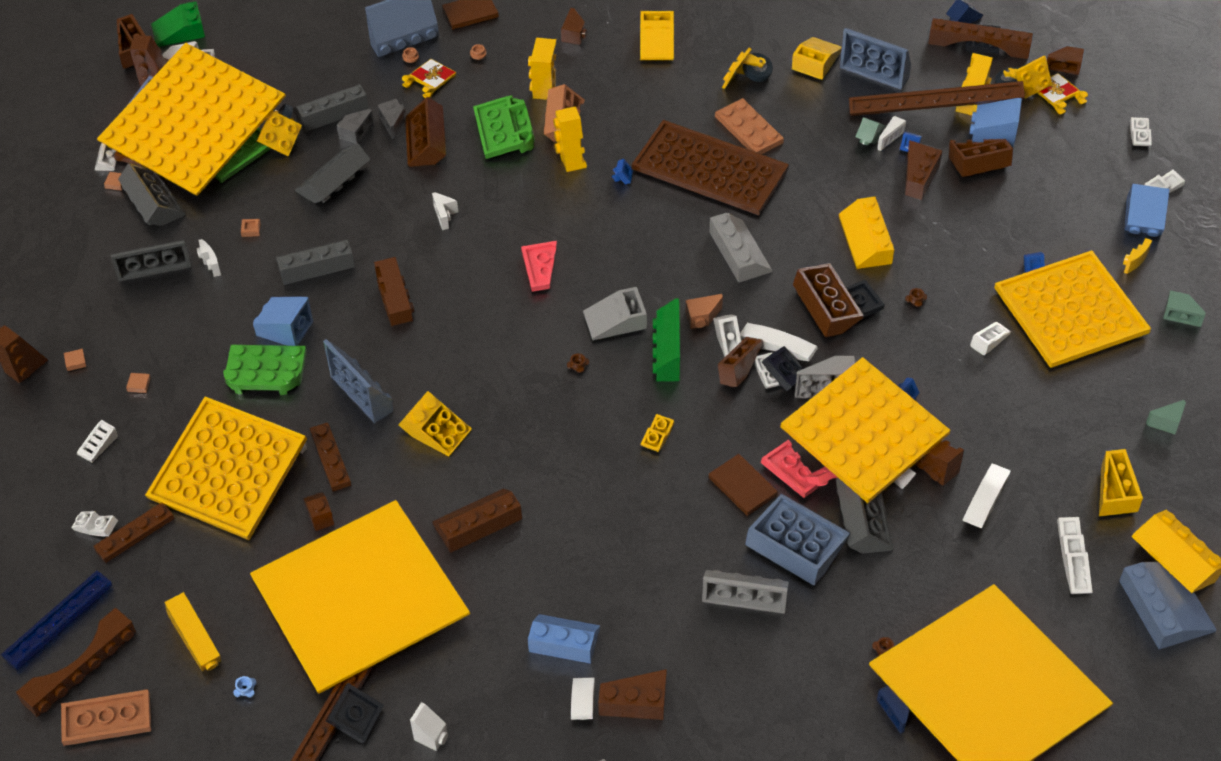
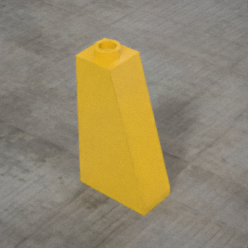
[165,592,221,672]

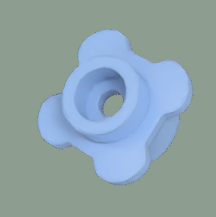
[233,676,257,698]

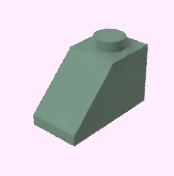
[855,117,886,146]
[1163,290,1206,327]

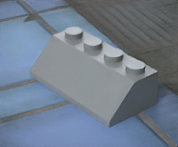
[709,213,772,283]
[702,570,789,614]

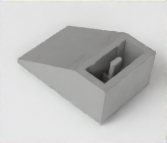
[583,287,647,340]
[795,356,855,398]

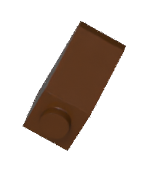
[561,8,587,45]
[1047,46,1084,75]
[303,492,334,531]

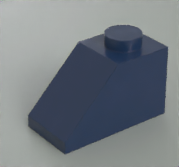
[946,0,983,24]
[877,686,909,734]

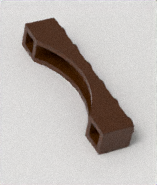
[928,18,1033,59]
[16,608,136,717]

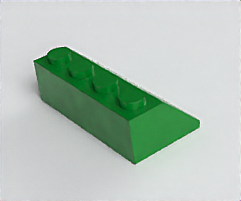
[653,298,680,381]

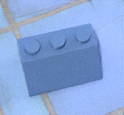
[528,614,600,664]

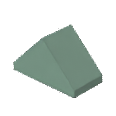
[1146,400,1186,434]

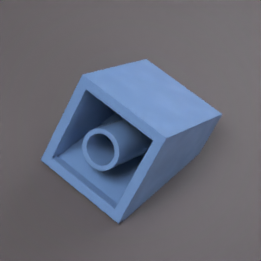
[969,98,1022,147]
[1125,184,1169,237]
[253,297,313,346]

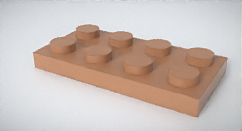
[715,98,784,154]
[61,689,151,746]

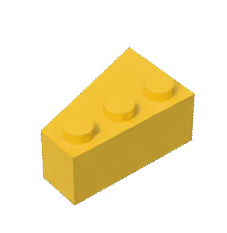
[528,38,556,100]
[956,53,993,115]
[553,106,587,172]
[1099,449,1143,516]

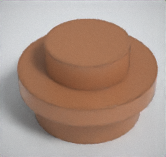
[470,44,487,60]
[402,47,419,63]

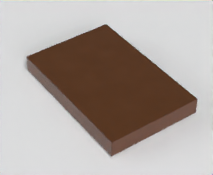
[442,0,499,30]
[708,454,778,516]

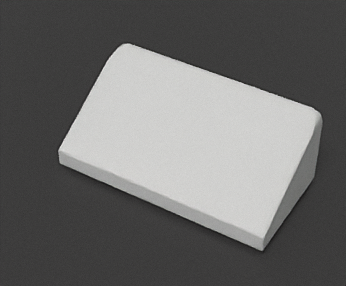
[94,143,117,171]

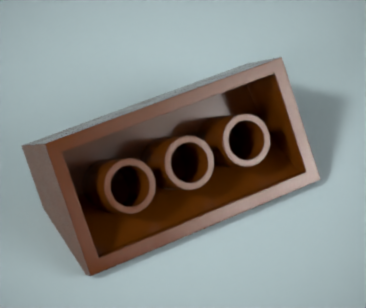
[405,97,446,167]
[793,263,864,337]
[432,488,522,553]

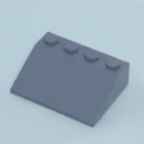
[365,0,439,57]
[840,28,911,89]
[323,339,393,423]
[745,494,850,585]
[1119,562,1217,649]

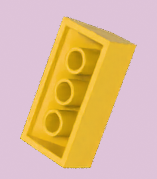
[839,197,894,269]
[1131,509,1221,593]

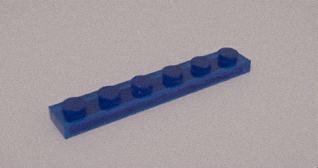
[1,570,112,670]

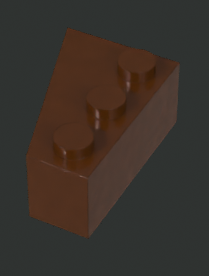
[117,14,146,69]
[130,35,168,87]
[949,139,1013,177]
[905,140,942,200]
[374,257,415,326]
[0,325,48,383]
[916,440,964,486]
[598,669,667,720]

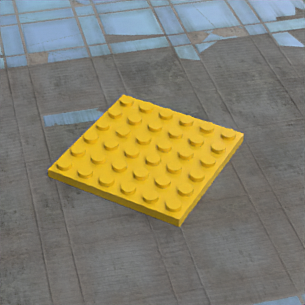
[994,250,1151,368]
[780,357,950,503]
[145,396,307,540]

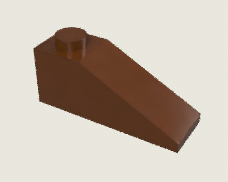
[718,337,763,387]

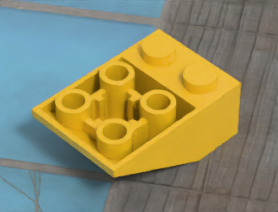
[640,11,674,60]
[792,37,842,80]
[399,391,472,456]

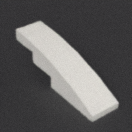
[740,323,818,361]
[963,464,1011,528]
[1057,517,1093,594]

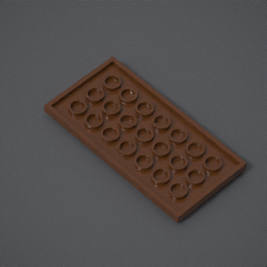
[632,120,789,215]

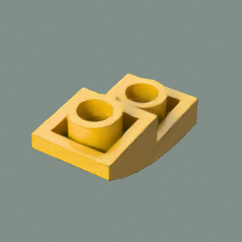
[1123,238,1152,274]
[641,414,675,452]

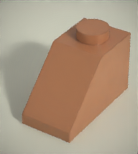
[685,294,723,329]

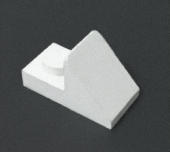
[432,192,458,230]

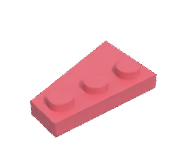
[521,241,557,292]
[761,439,818,498]

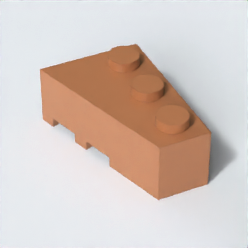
[544,84,585,142]

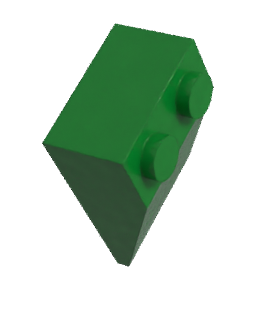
[151,1,205,47]

